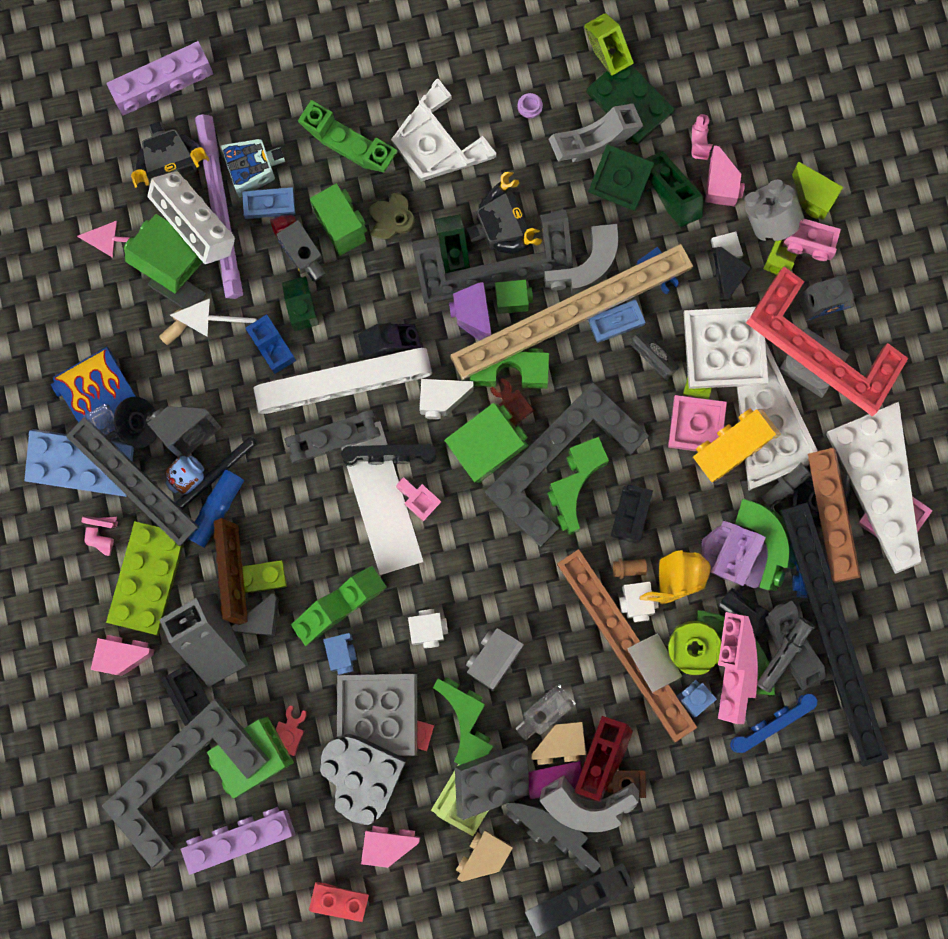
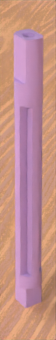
[195,114,243,299]

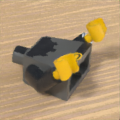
[131,122,210,188]
[466,172,542,254]

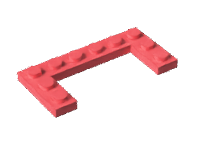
[746,267,908,416]

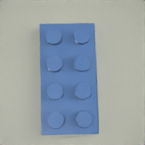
[25,429,134,497]

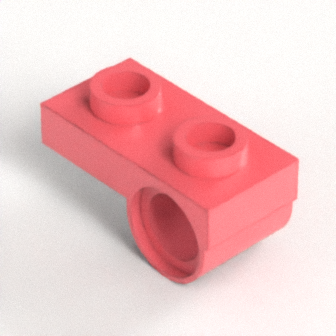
[309,882,369,922]

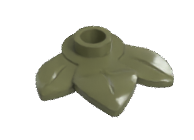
[369,193,415,240]

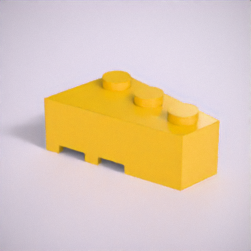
[693,408,781,482]

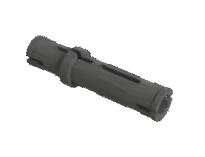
[757,617,815,692]

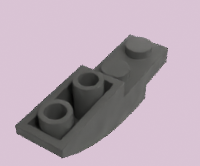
[506,802,601,873]

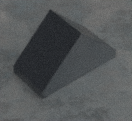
[711,247,751,299]

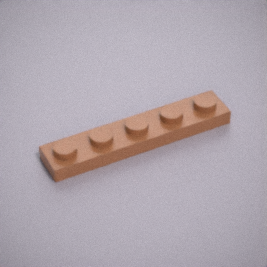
[808,448,861,583]

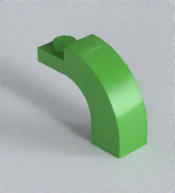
[735,499,796,591]

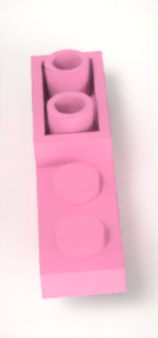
[718,612,758,724]

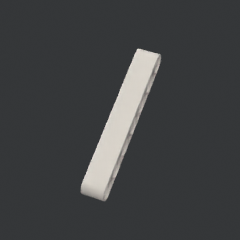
[253,348,432,414]

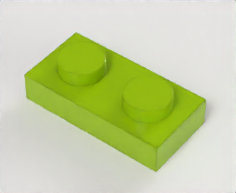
[242,560,287,594]

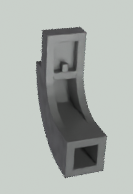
[765,601,826,690]

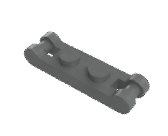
[284,410,381,464]

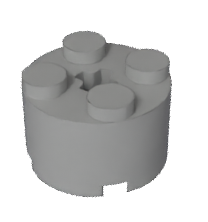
[745,179,804,241]

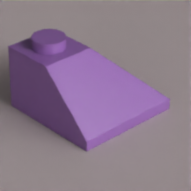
[449,282,491,341]

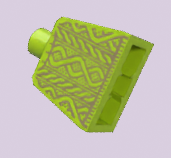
[584,14,634,75]

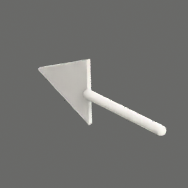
[170,298,257,336]

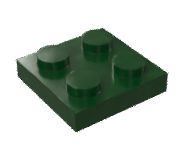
[588,144,655,211]

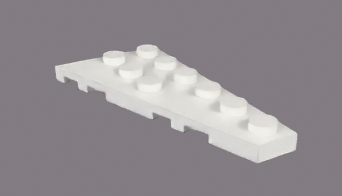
[737,340,817,491]

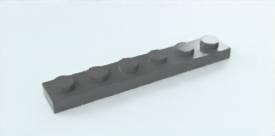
[66,417,199,546]

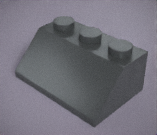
[147,406,222,457]

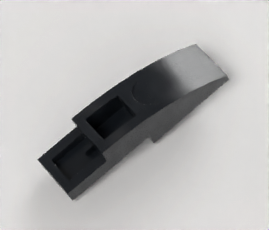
[524,863,635,937]

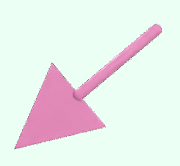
[77,221,130,258]

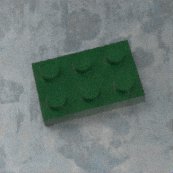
[586,65,675,145]

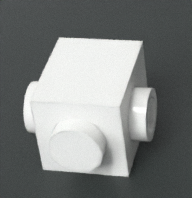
[619,582,659,623]
[408,609,448,648]

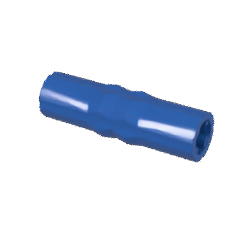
[188,469,245,548]

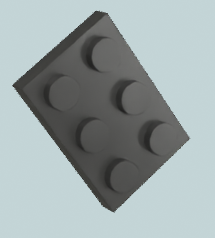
[455,743,529,820]

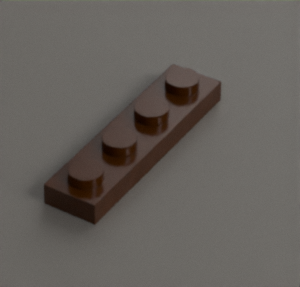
[213,518,248,625]

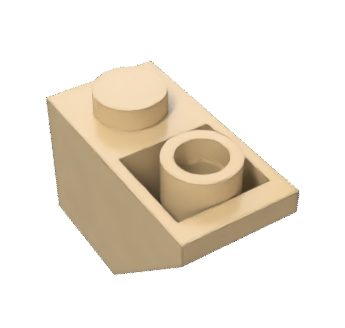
[531,722,586,765]
[456,830,513,882]

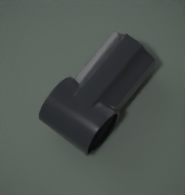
[718,588,770,639]

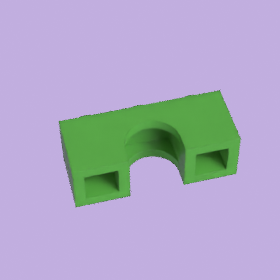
[470,349,549,389]

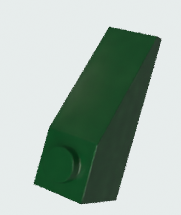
[645,151,703,227]

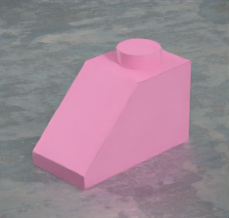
[705,146,745,207]

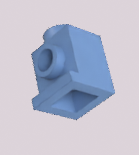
[323,633,357,675]
[677,680,717,717]

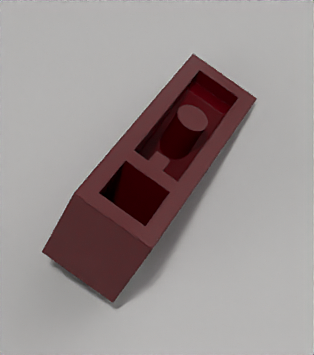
[574,716,633,802]

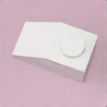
[420,379,474,419]

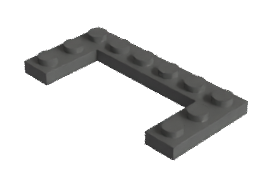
[412,210,573,304]
[485,383,649,548]
[102,699,270,868]

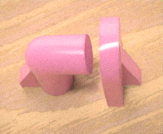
[81,516,118,556]

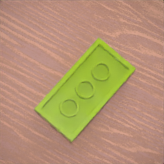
[106,521,184,636]

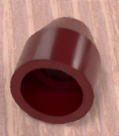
[270,215,296,237]

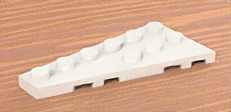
[826,402,921,574]

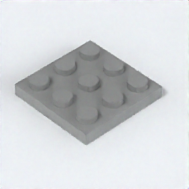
[337,674,417,756]

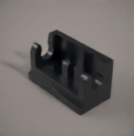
[610,485,653,544]
[160,665,210,726]

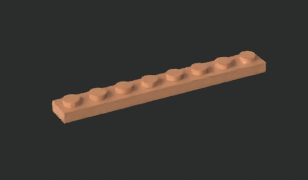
[557,549,697,743]

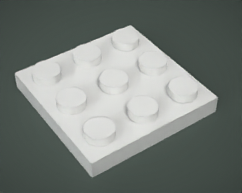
[683,307,768,389]

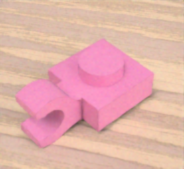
[396,477,441,521]

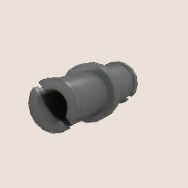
[761,462,812,509]

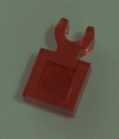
[490,378,535,426]

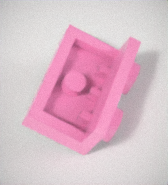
[782,219,841,261]

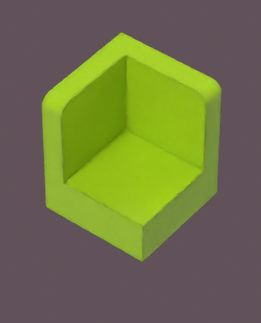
[763,240,797,275]

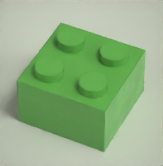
[310,183,367,256]

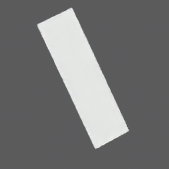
[342,421,423,575]

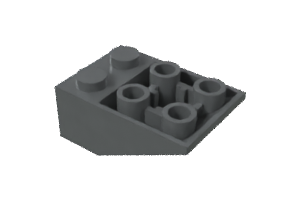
[159,593,248,686]

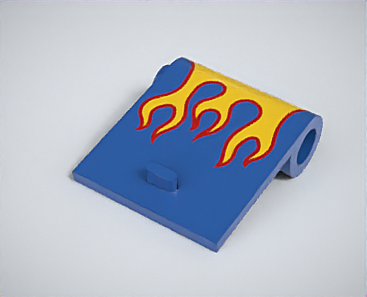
[51,347,136,437]

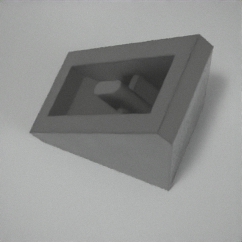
[231,593,279,636]

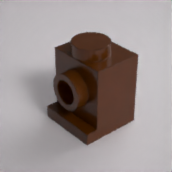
[607,770,646,798]

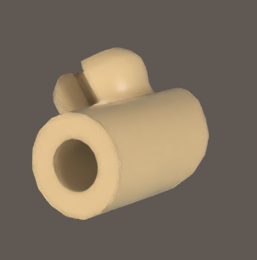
[159,309,187,345]

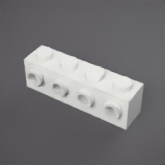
[148,171,235,264]

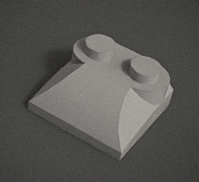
[779,328,849,398]

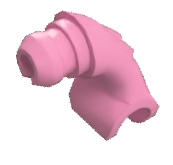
[692,114,713,160]

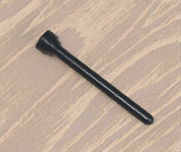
[175,437,256,510]

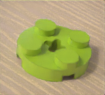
[668,621,721,675]

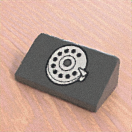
[631,332,679,380]

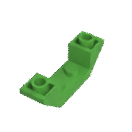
[298,100,398,172]

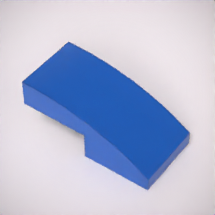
[245,315,296,374]

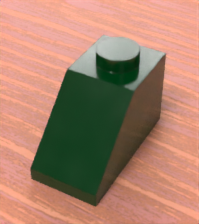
[435,214,470,274]
[282,276,319,331]

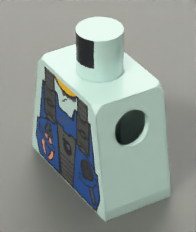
[221,139,285,198]

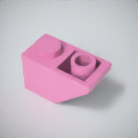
[91,635,155,676]
[361,826,420,868]

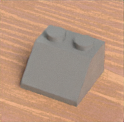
[466,628,524,691]

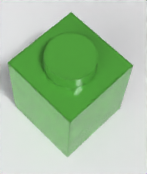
[495,280,533,314]

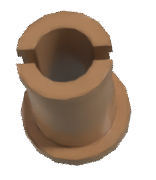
[613,558,647,579]

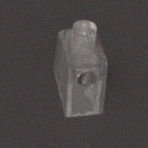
[516,684,576,740]

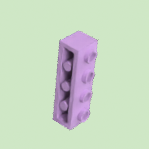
[107,41,213,115]
[181,807,296,875]

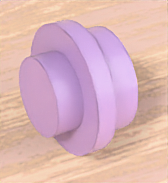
[518,93,543,118]

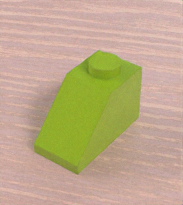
[792,162,843,220]

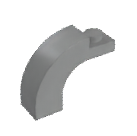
[549,104,643,162]
[544,224,618,295]
[539,776,639,832]

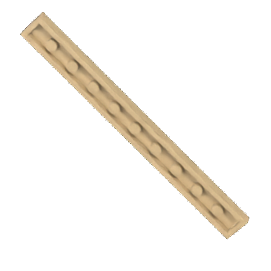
[450,244,693,380]

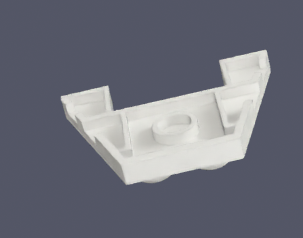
[391,79,496,182]

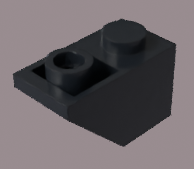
[358,324,421,359]

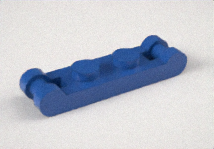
[730,694,817,753]

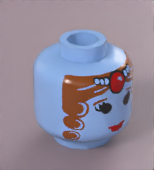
[165,456,204,494]

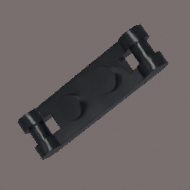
[341,444,436,467]

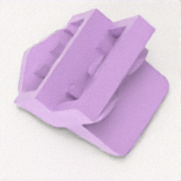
[702,521,768,588]

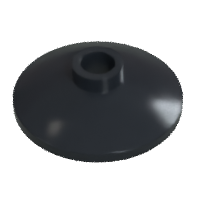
[114,397,157,448]

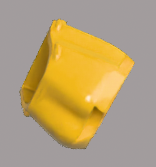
[639,550,711,604]

